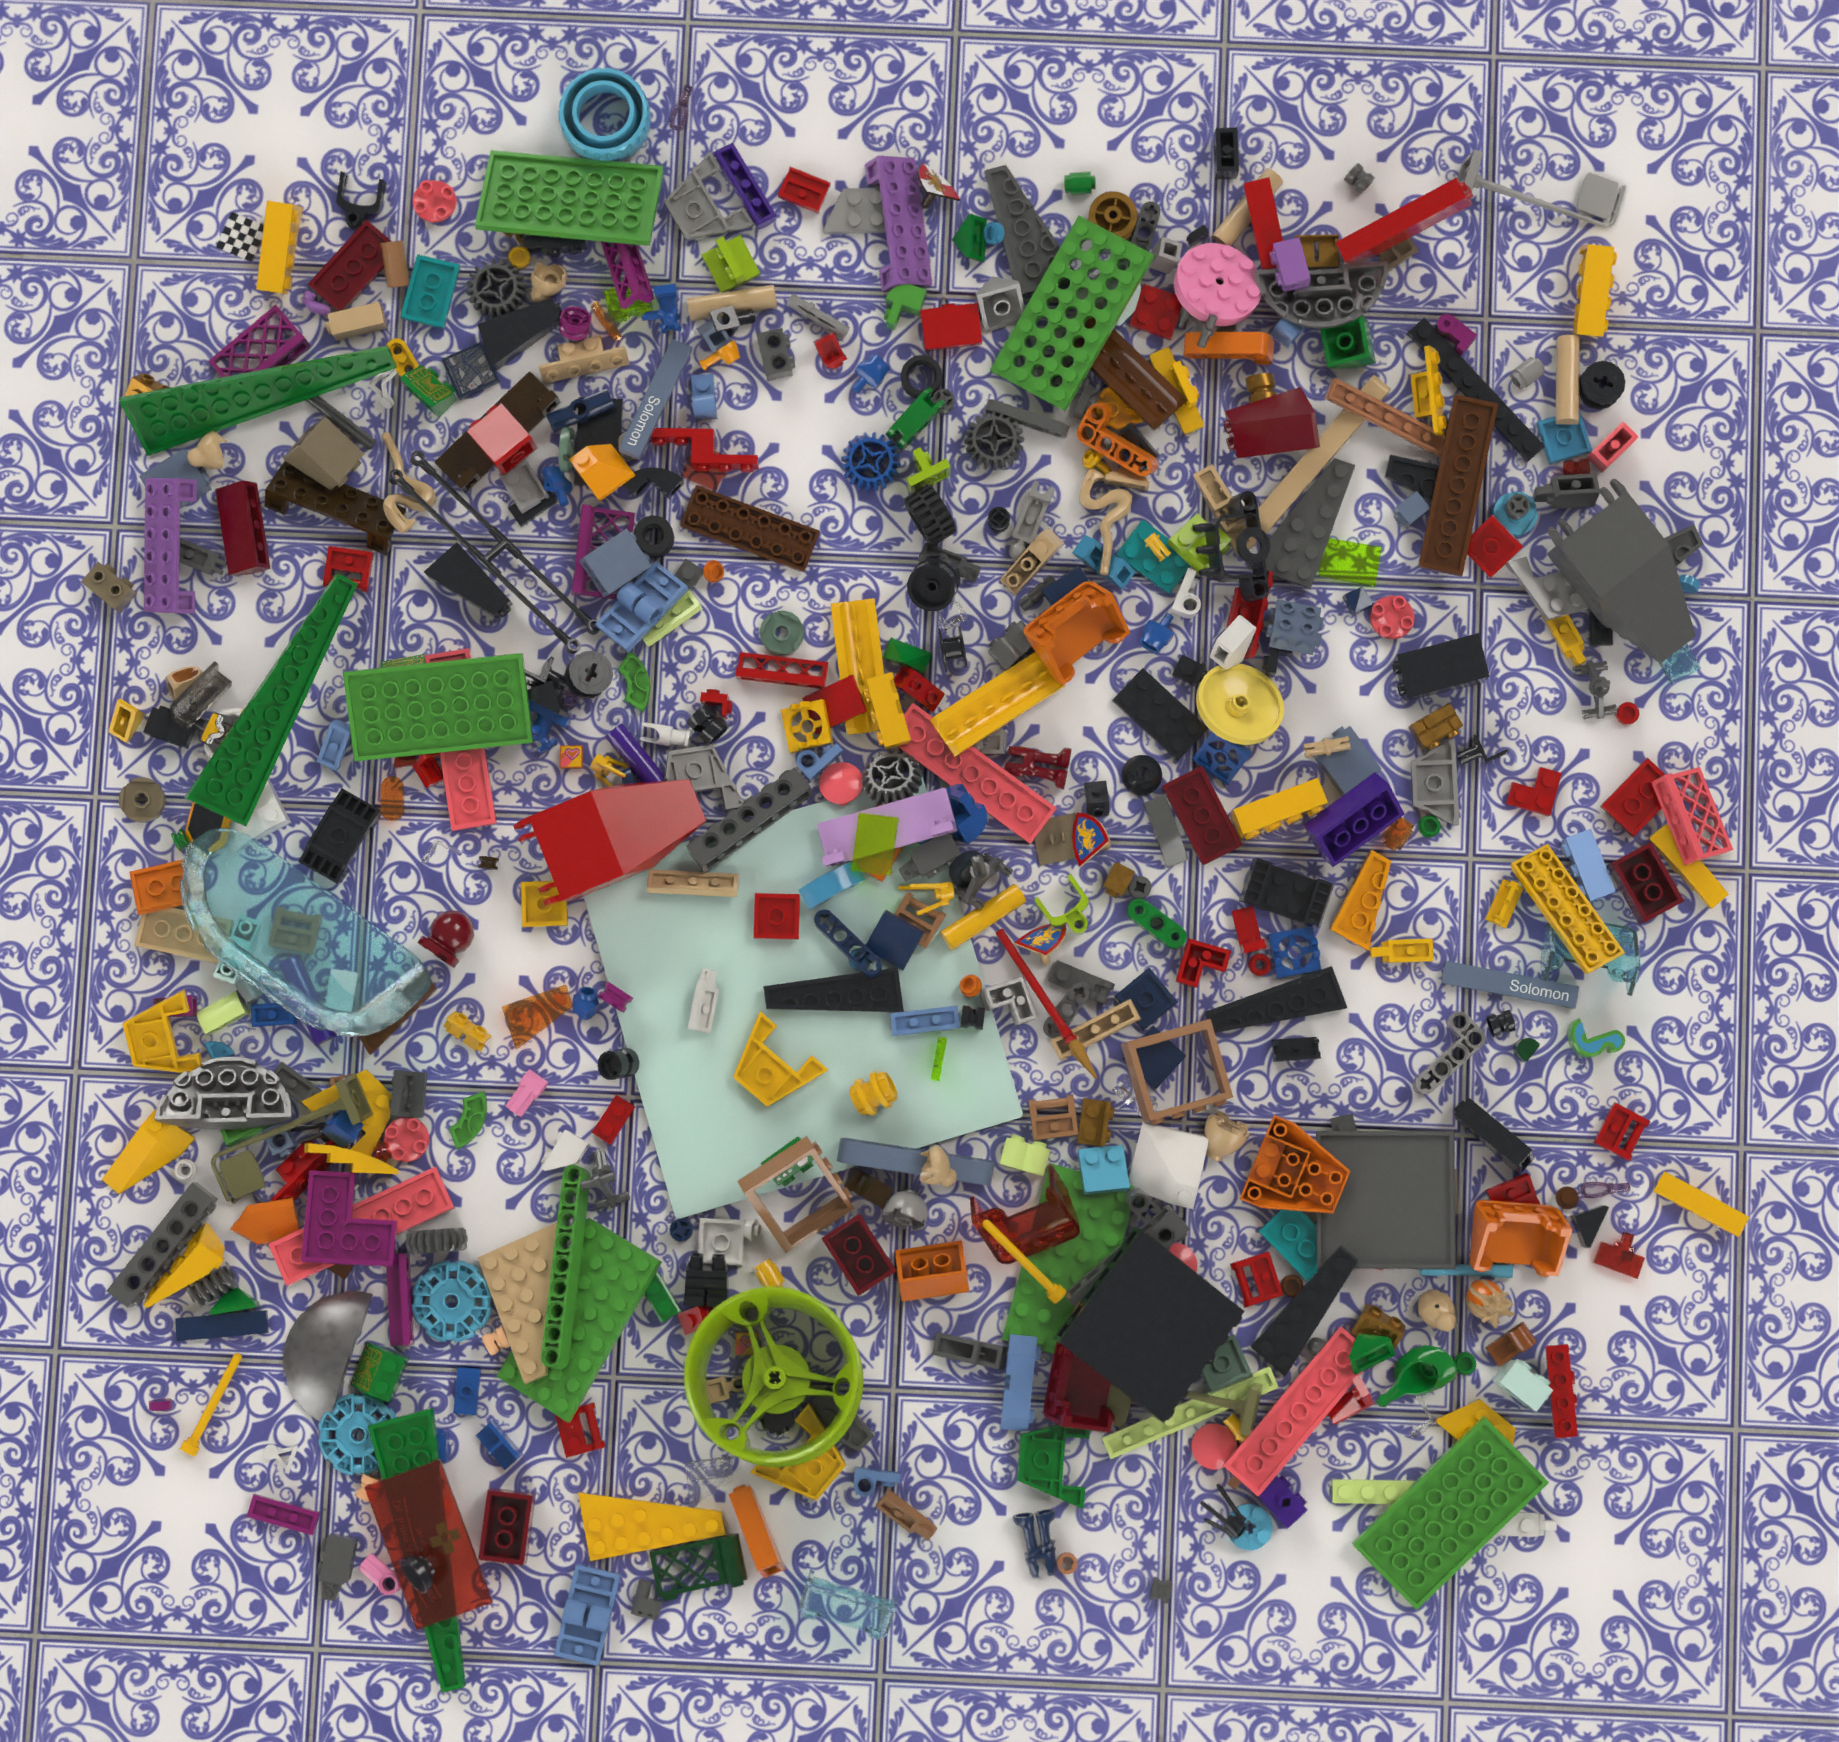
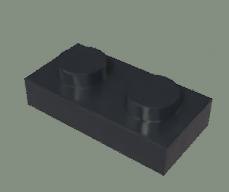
[1117,422,1160,470]

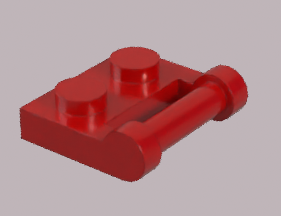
[323,546,374,592]
[1593,1102,1650,1162]
[1230,1251,1283,1307]
[555,1402,606,1458]

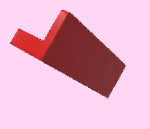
[1243,177,1283,270]

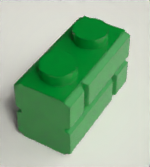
[645,1272,683,1323]

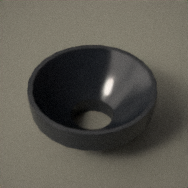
[1121,755,1162,796]
[400,1555,435,1594]

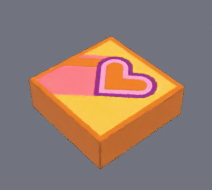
[560,745,583,769]
[735,1332,759,1355]

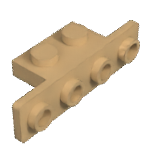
[539,336,629,384]

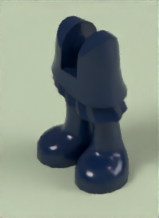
[1013,1509,1056,1578]

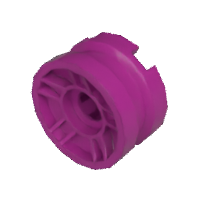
[559,307,591,341]
[598,981,634,1013]

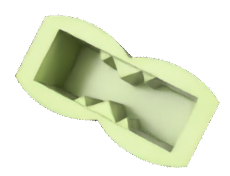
[999,1135,1050,1176]

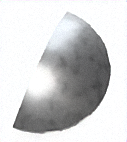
[1254,261,1388,329]
[155,1057,292,1130]
[283,1291,373,1424]

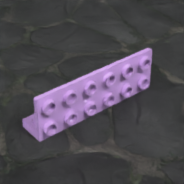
[817,788,958,867]

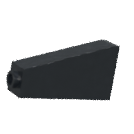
[477,297,562,371]
[424,542,513,619]
[1454,1098,1534,1175]

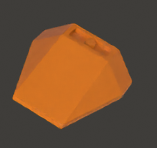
[1240,1115,1350,1213]

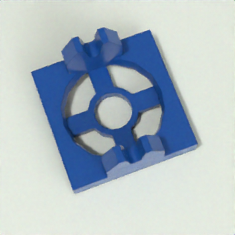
[1192,731,1252,785]
[1268,926,1321,979]

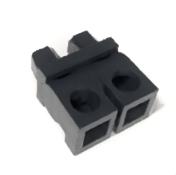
[683,1253,729,1307]

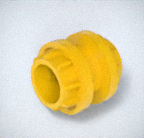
[849,1070,898,1116]

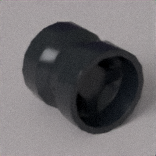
[988,507,1010,533]
[960,1005,985,1030]
[1487,1010,1516,1037]

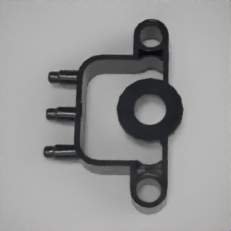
[1193,491,1270,603]

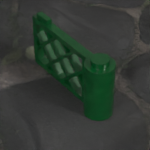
[649,1533,748,1601]

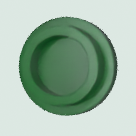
[1418,815,1441,838]
[1454,1352,1476,1375]

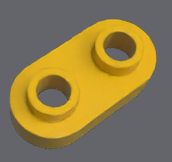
[386,338,419,377]

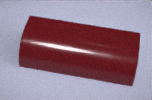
[215,480,271,576]

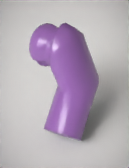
[302,290,331,316]

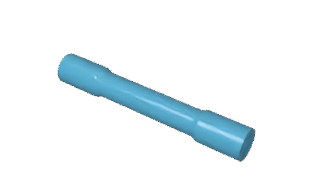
[1420,1264,1513,1278]

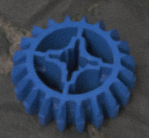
[841,432,901,492]

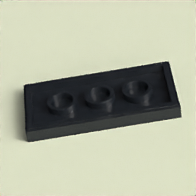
[574,397,623,486]

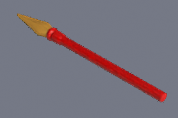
[996,929,1097,1079]

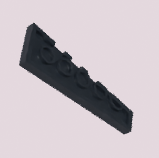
[1204,966,1348,1033]
[763,967,904,1012]
[1251,1245,1358,1376]

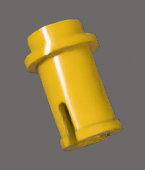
[1144,532,1171,562]
[1223,1413,1247,1443]

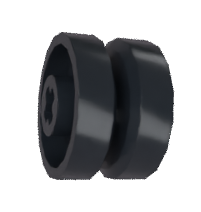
[907,555,961,611]

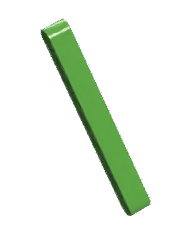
[541,1164,591,1370]

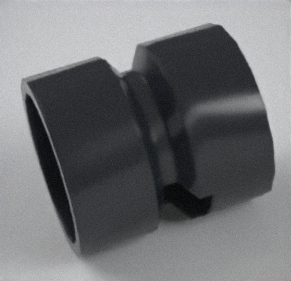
[687,703,729,745]
[597,1048,640,1080]

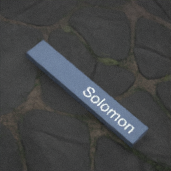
[619,339,692,460]
[1441,961,1579,1009]

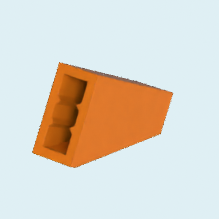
[728,1485,786,1578]

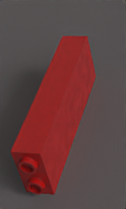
[1336,178,1474,264]

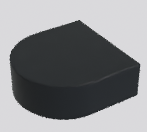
[1186,225,1209,246]

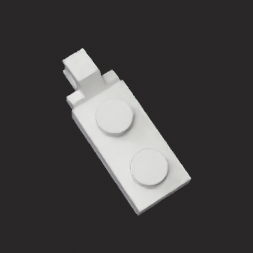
[688,969,719,1033]
[1494,1512,1557,1537]

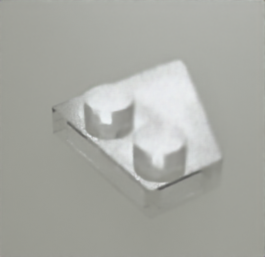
[685,1456,734,1507]

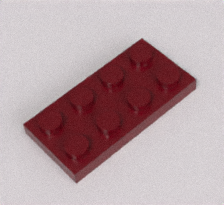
[308,219,391,311]
[1161,766,1243,866]

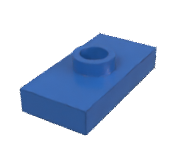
[251,1002,297,1027]
[453,1367,481,1415]

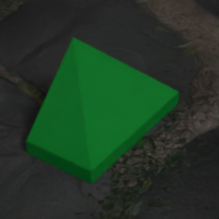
[952,214,987,263]
[883,638,932,674]
[210,1286,260,1315]
[1348,1333,1395,1375]

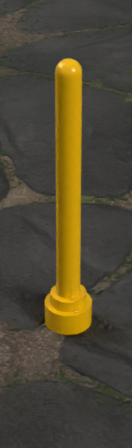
[982,1220,1067,1304]
[179,1353,242,1457]

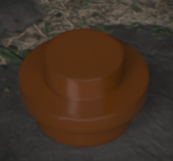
[1555,1186,1579,1209]
[1280,1274,1303,1297]

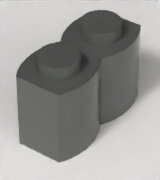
[988,620,1033,671]

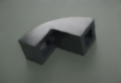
[622,467,684,500]

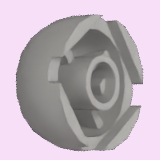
[881,1189,928,1231]

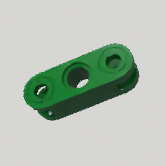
[886,387,946,450]
[1127,899,1187,949]

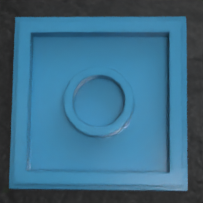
[1536,410,1593,465]

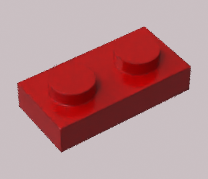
[592,1095,635,1145]

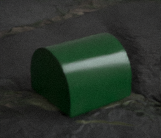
[1513,1038,1540,1062]

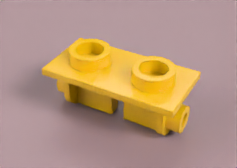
[1485,879,1524,929]
[443,1011,492,1052]

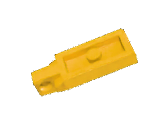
[1542,614,1587,667]
[1369,938,1434,963]

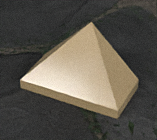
[1104,466,1150,491]

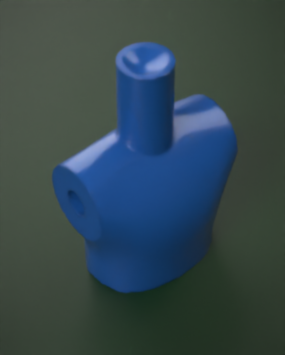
[852,354,890,394]
[541,466,573,507]
[1139,613,1174,654]

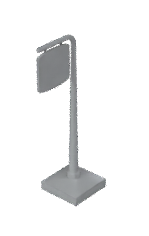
[1457,150,1626,228]

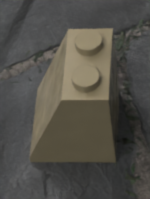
[283,417,364,489]

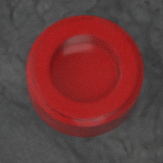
[1616,702,1639,725]

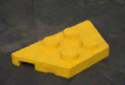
[1434,1399,1516,1445]

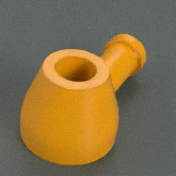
[699,340,740,371]

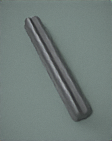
[305,396,376,450]

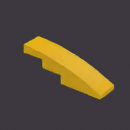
[1648,824,1729,909]
[304,1143,398,1174]
[1654,1171,1750,1237]

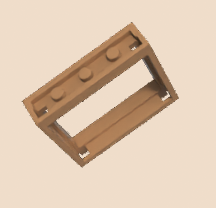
[1121,1019,1233,1125]
[737,1136,855,1253]

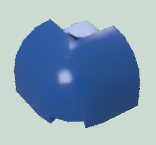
[946,784,987,844]

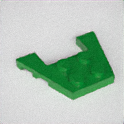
[1017,1425,1090,1508]

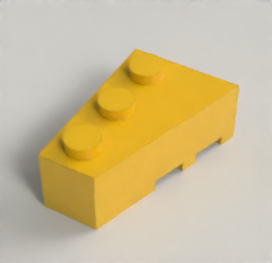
[864,672,911,750]

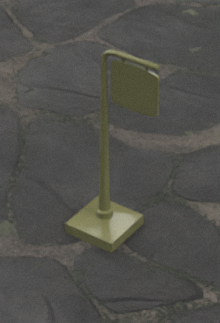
[211,1073,373,1202]
[1106,1383,1263,1436]

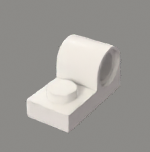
[1170,568,1201,619]

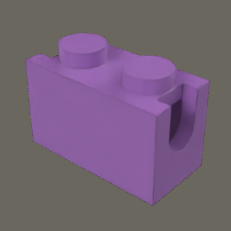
[1269,237,1311,292]

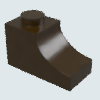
[844,1167,894,1209]

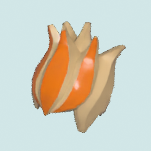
[1465,1279,1515,1329]

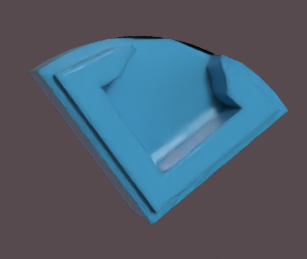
[204,1041,235,1059]

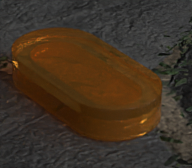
[590,301,622,341]
[381,776,405,821]

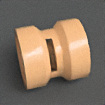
[482,1325,510,1356]
[355,1474,384,1503]

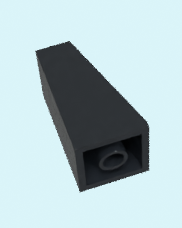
[1392,633,1490,701]

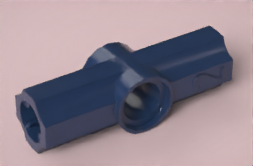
[546,389,615,433]

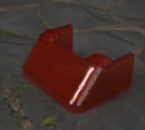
[970,1165,1080,1264]

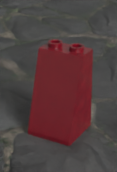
[1223,387,1320,458]

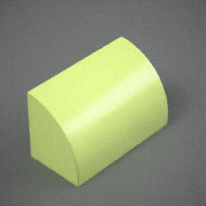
[197,990,250,1035]

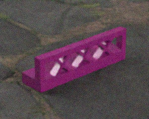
[601,241,655,309]
[386,1253,415,1346]

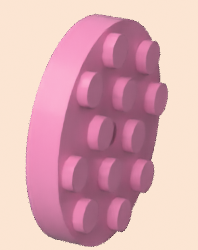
[1174,243,1261,326]

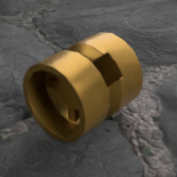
[1245,373,1277,403]

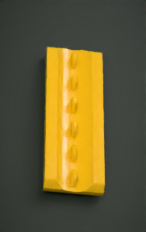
[830,598,884,735]
[930,652,1066,757]
[1511,844,1625,974]

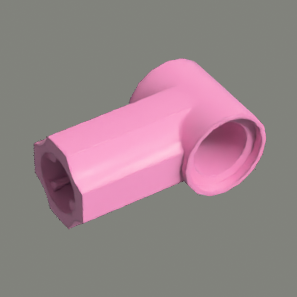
[506,1069,548,1117]
[358,1553,403,1595]

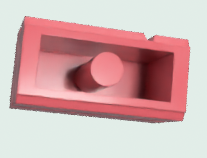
[1587,422,1638,473]

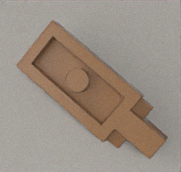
[876,1489,937,1541]

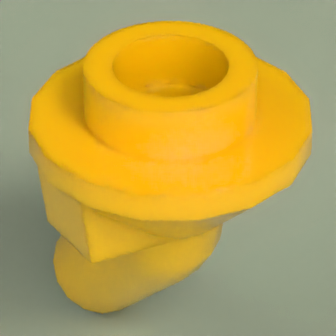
[1082,449,1112,476]

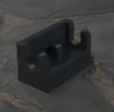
[1271,1037,1321,1062]

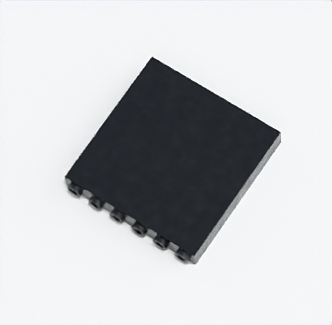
[1053,1227,1245,1423]

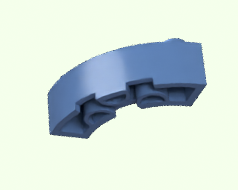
[1000,1334,1041,1432]

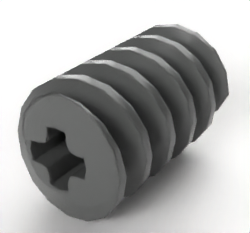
[185,1261,238,1306]

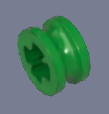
[171,829,191,851]

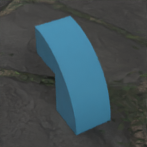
[1072,535,1135,590]
[798,860,865,909]

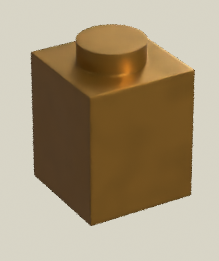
[1102,861,1135,899]

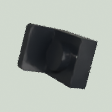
[1172,655,1208,687]

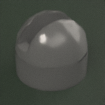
[1308,1337,1326,1356]

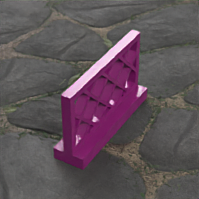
[208,305,311,377]
[571,504,635,600]

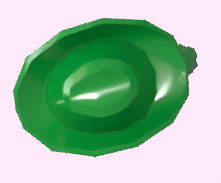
[1376,1345,1457,1407]

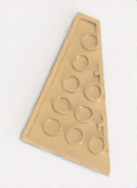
[478,1222,557,1384]

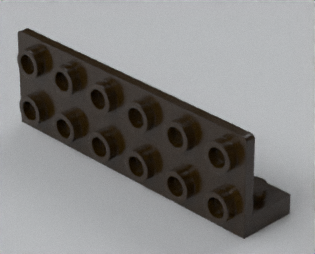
[435,372,561,494]
[265,461,406,556]

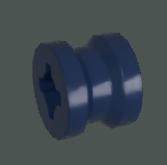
[669,1219,693,1241]

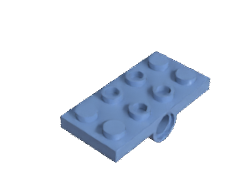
[595,561,689,653]
[554,1563,621,1666]

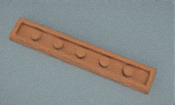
[1324,378,1445,457]

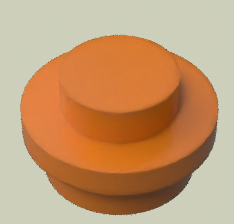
[703,560,724,583]
[960,975,982,997]

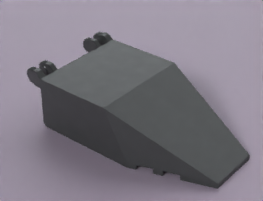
[1547,479,1696,664]

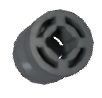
[1344,163,1375,194]

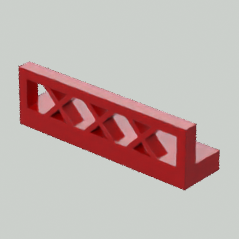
[736,652,828,689]

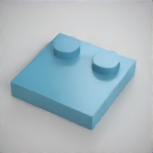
[1077,1145,1130,1195]

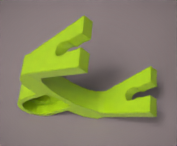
[1034,874,1089,935]

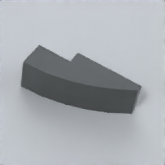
[1143,795,1188,868]
[932,1332,1008,1370]

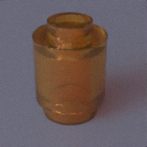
[1382,817,1414,851]

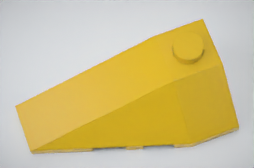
[102,1109,195,1194]
[144,1222,225,1308]

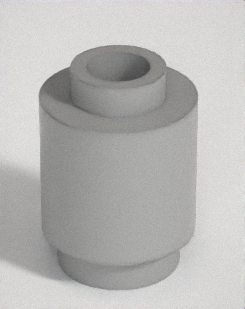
[1510,357,1545,389]

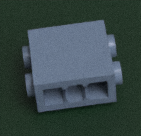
[1266,599,1324,655]

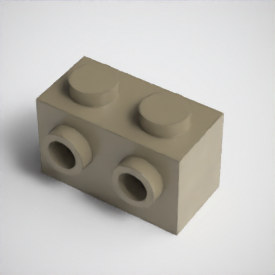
[81,562,137,613]

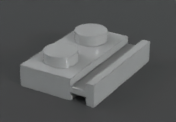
[500,461,549,514]

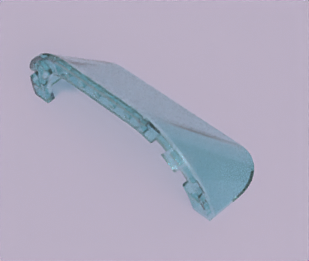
[180,828,431,1037]

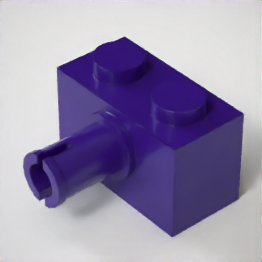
[1259,1475,1308,1529]

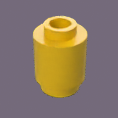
[754,1258,785,1287]

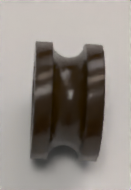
[478,856,499,870]

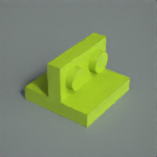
[701,235,761,293]
[907,447,951,494]

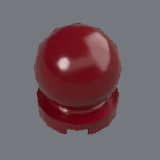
[417,910,475,968]

